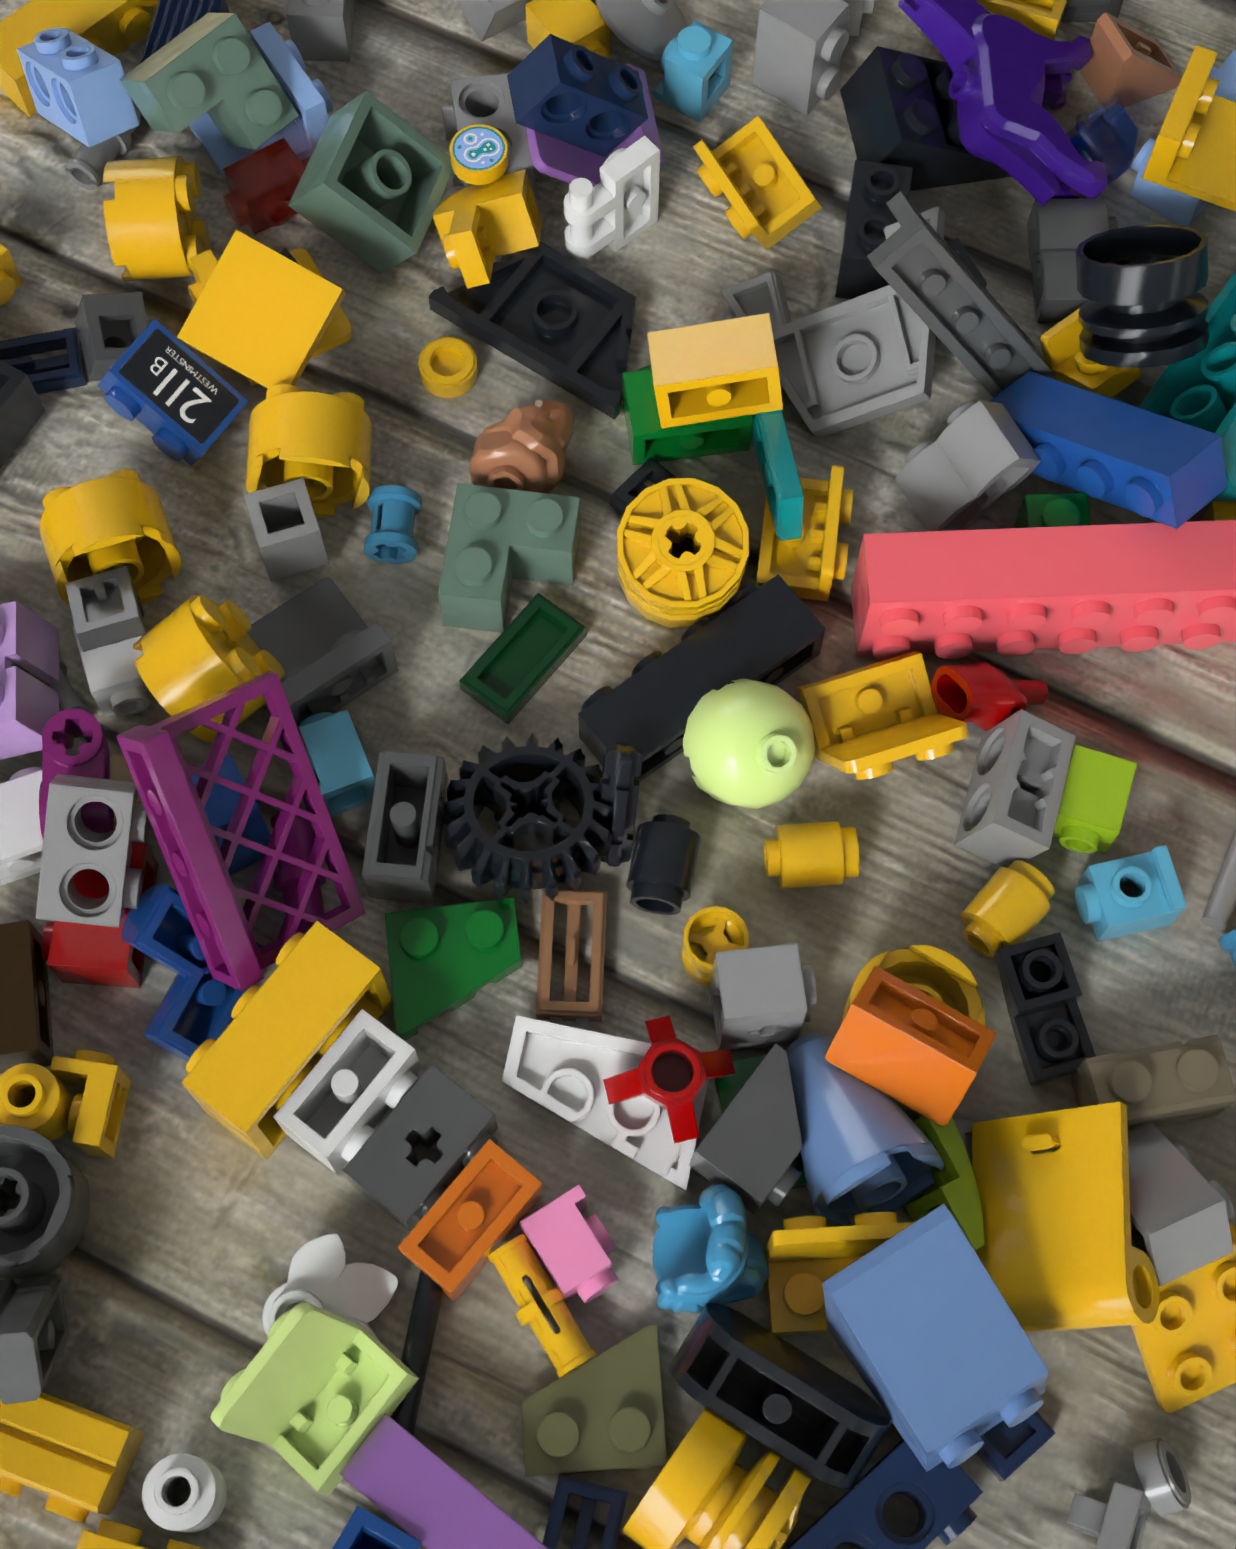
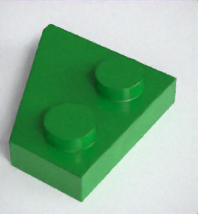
[384,897,522,1040]

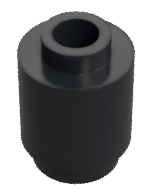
[626,814,701,915]

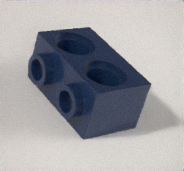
[507,34,648,157]

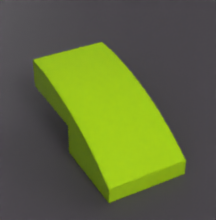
[905,1116,985,1251]

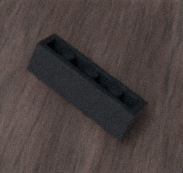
[578,574,826,782]

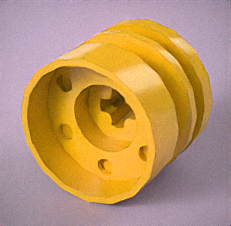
[617,478,749,628]
[622,1407,812,1549]

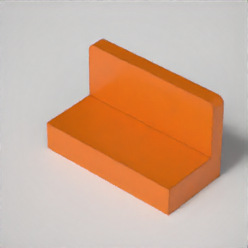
[825,966,997,1126]
[397,1139,543,1302]

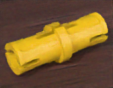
[488,1233,597,1378]

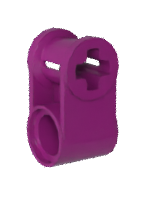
[39,708,114,838]

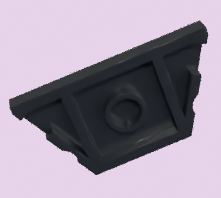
[429,241,636,420]

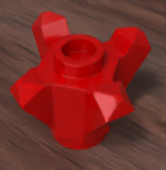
[603,1015,736,1144]

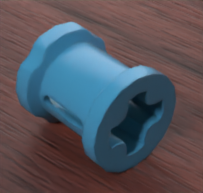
[363,485,422,565]

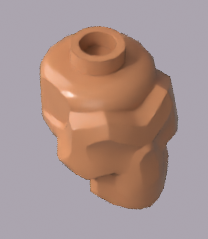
[469,400,574,494]

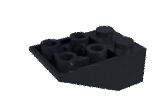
[840,46,1012,191]

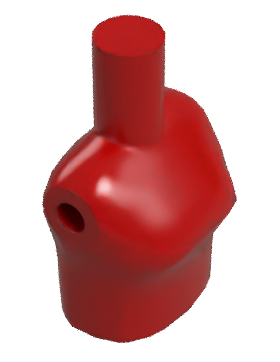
[931,662,1048,731]

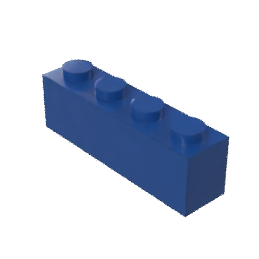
[990,371,1227,529]

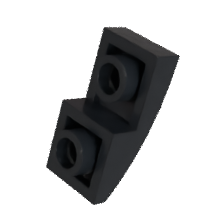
[995,932,1096,1086]

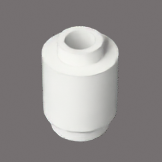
[142,1454,227,1533]

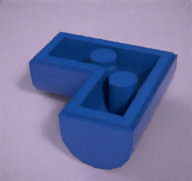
[121,884,263,1062]

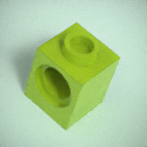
[1053,744,1137,854]

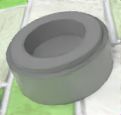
[1133,1437,1191,1517]

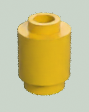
[763,821,860,889]
[960,860,1055,958]
[0,1063,73,1142]

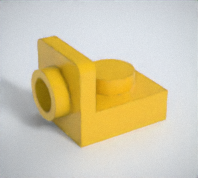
[1040,308,1141,398]
[50,1050,132,1159]

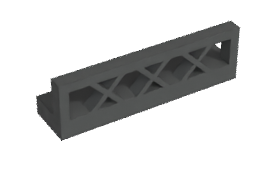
[867,191,1055,398]

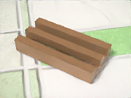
[536,888,607,1022]

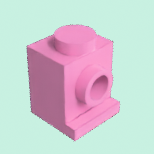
[520,1185,619,1303]

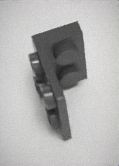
[247,577,399,735]

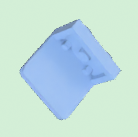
[189,22,333,191]

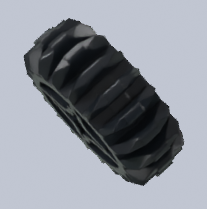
[441,733,613,904]

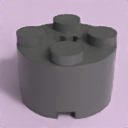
[0,1126,90,1279]

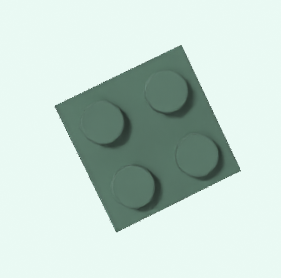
[288,91,453,274]

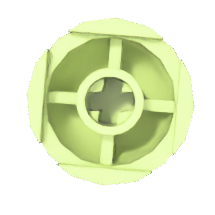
[683,678,815,809]

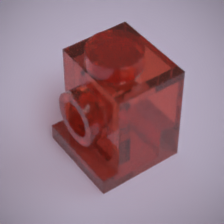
[223,138,305,235]

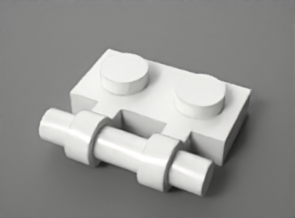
[563,135,660,267]

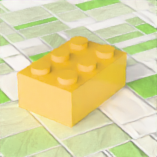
[181,921,393,1160]

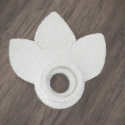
[262,1233,398,1340]

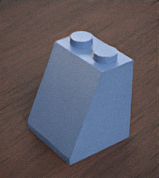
[822,1204,1049,1472]

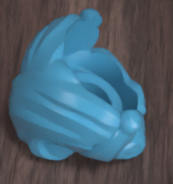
[653,1183,769,1314]

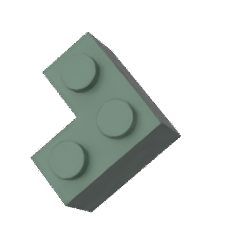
[119,12,299,149]
[438,483,581,633]

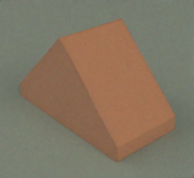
[1081,12,1182,114]

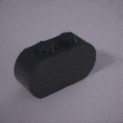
[669,1303,891,1488]

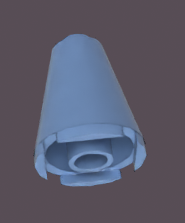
[787,1033,945,1227]

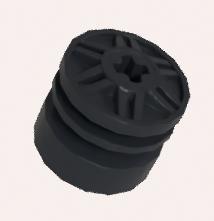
[1076,224,1209,368]

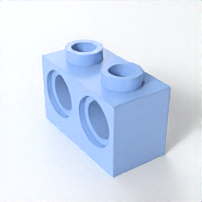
[17,27,139,147]

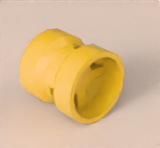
[681,906,749,987]

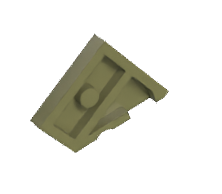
[521,1325,667,1477]

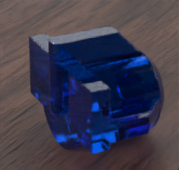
[1066,95,1139,184]

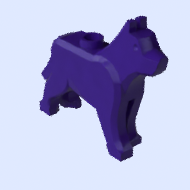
[898,0,1108,207]

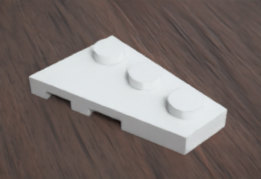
[502,1015,708,1191]

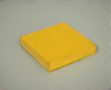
[177,230,346,389]

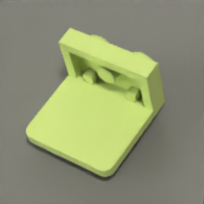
[211,1302,419,1495]

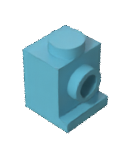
[654,21,733,123]
[299,710,375,817]
[1075,845,1187,942]

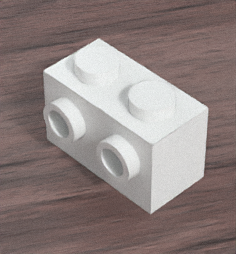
[273,1009,422,1174]

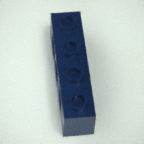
[786,1439,983,1549]

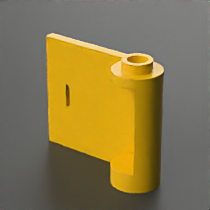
[972,1101,1159,1333]

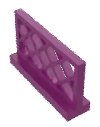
[116,672,366,991]

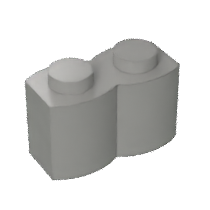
[895,400,1041,531]

